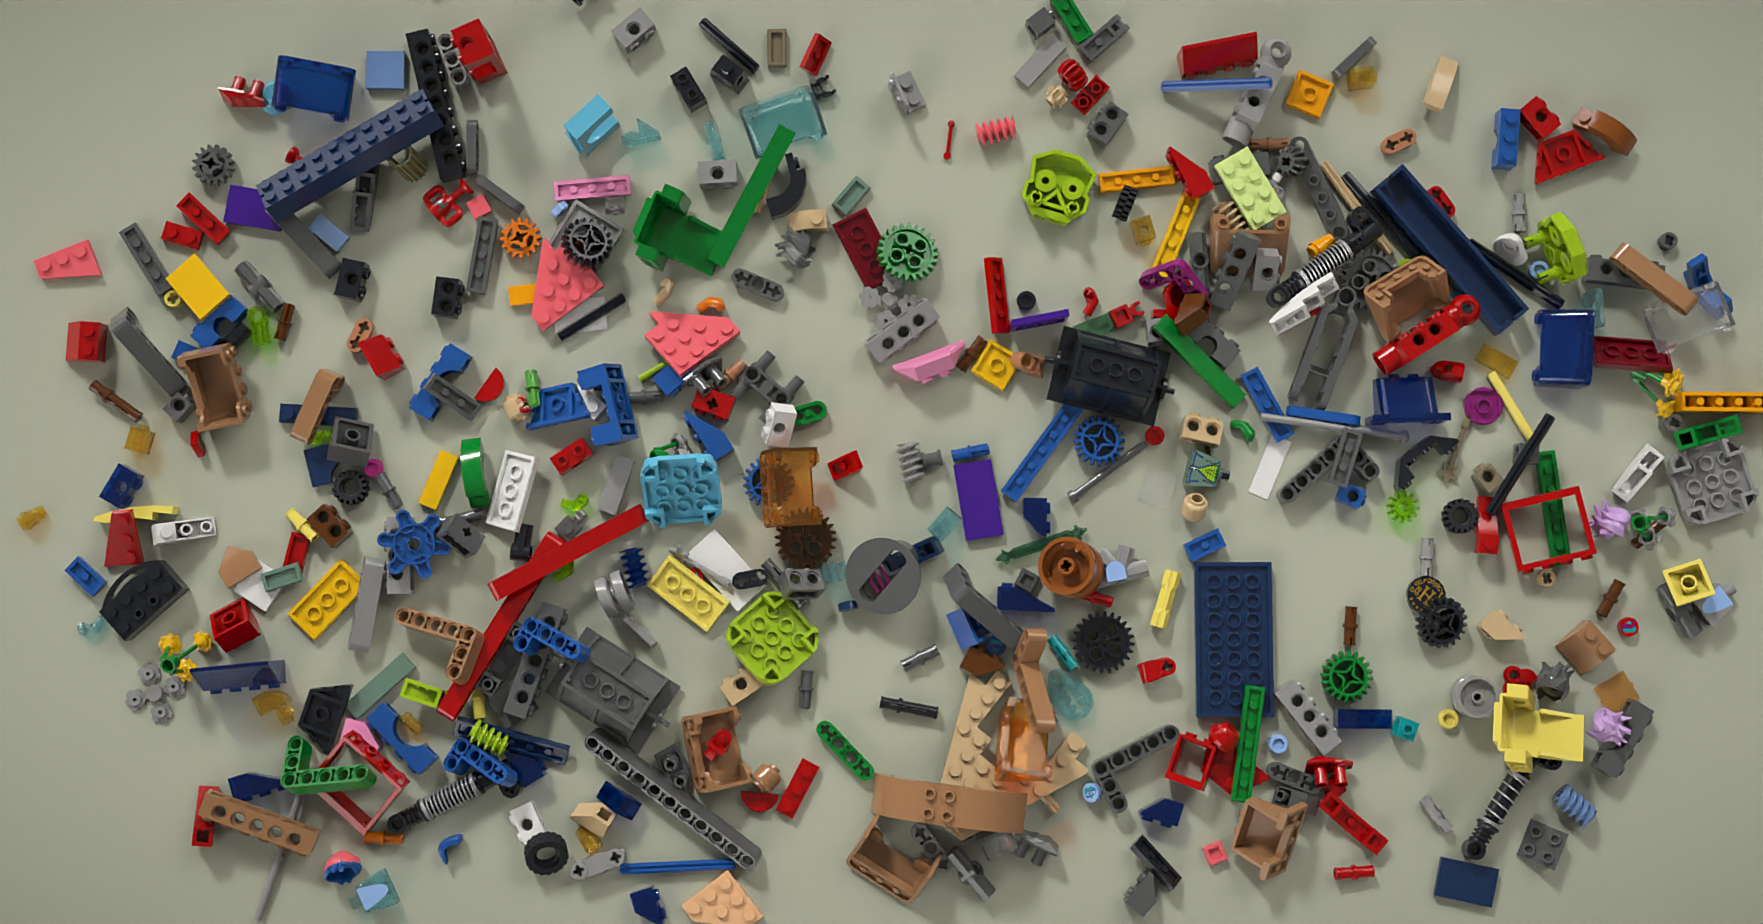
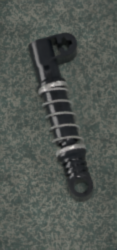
[1461,758,1562,860]

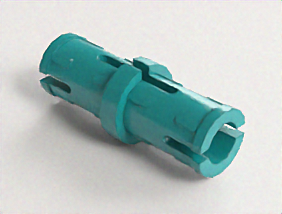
[1047,633,1079,672]

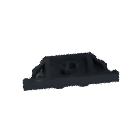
[298,684,354,755]

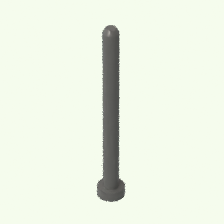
[1067,442,1146,503]

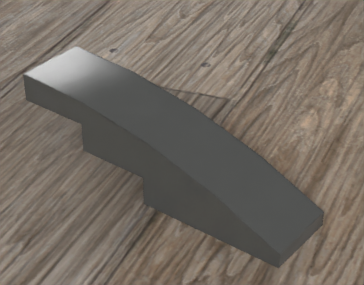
[350,164,380,231]

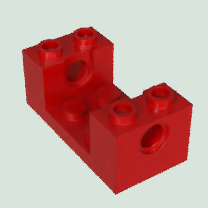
[450,18,508,85]

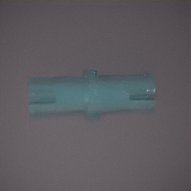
[703,121,725,160]

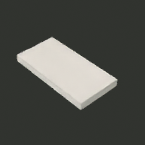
[485,450,540,533]
[688,529,766,611]

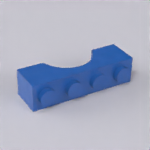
[409,343,473,422]
[366,701,439,774]

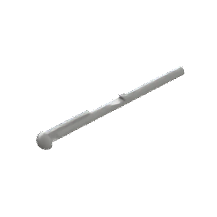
[1260,413,1409,444]
[254,794,308,920]

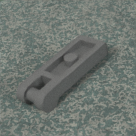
[1078,14,1130,63]

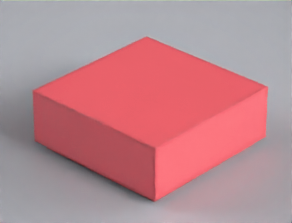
[466,194,493,220]
[1202,840,1228,866]

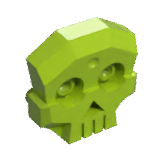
[1021,149,1097,226]
[1522,212,1588,285]

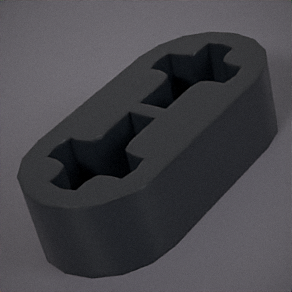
[732,569,769,590]

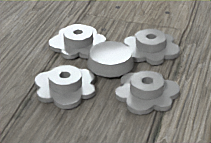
[859,272,918,328]
[125,663,186,723]

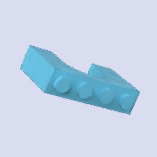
[563,94,620,156]

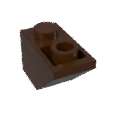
[1174,293,1213,336]
[960,645,1005,676]

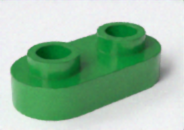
[794,401,827,426]

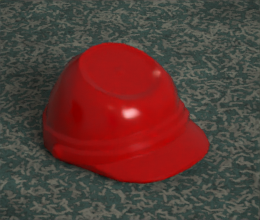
[1209,722,1239,752]

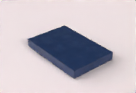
[1433,856,1499,908]

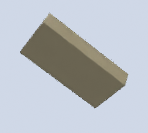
[767,29,787,68]

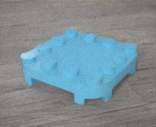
[640,453,722,528]

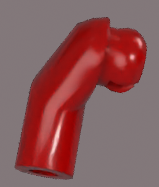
[1083,287,1099,317]

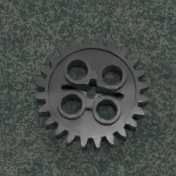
[1339,249,1399,311]

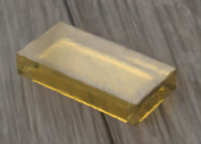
[1475,343,1518,379]

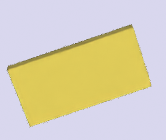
[646,555,731,632]

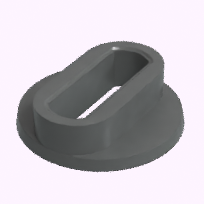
[845,538,921,614]

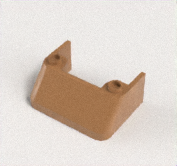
[846,814,942,903]

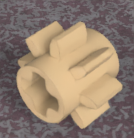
[1045,85,1069,109]

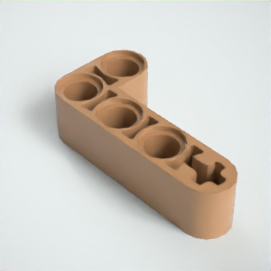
[290,368,345,445]

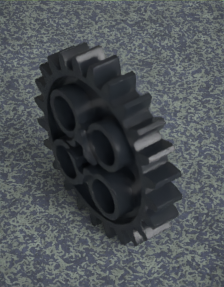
[1072,611,1135,674]

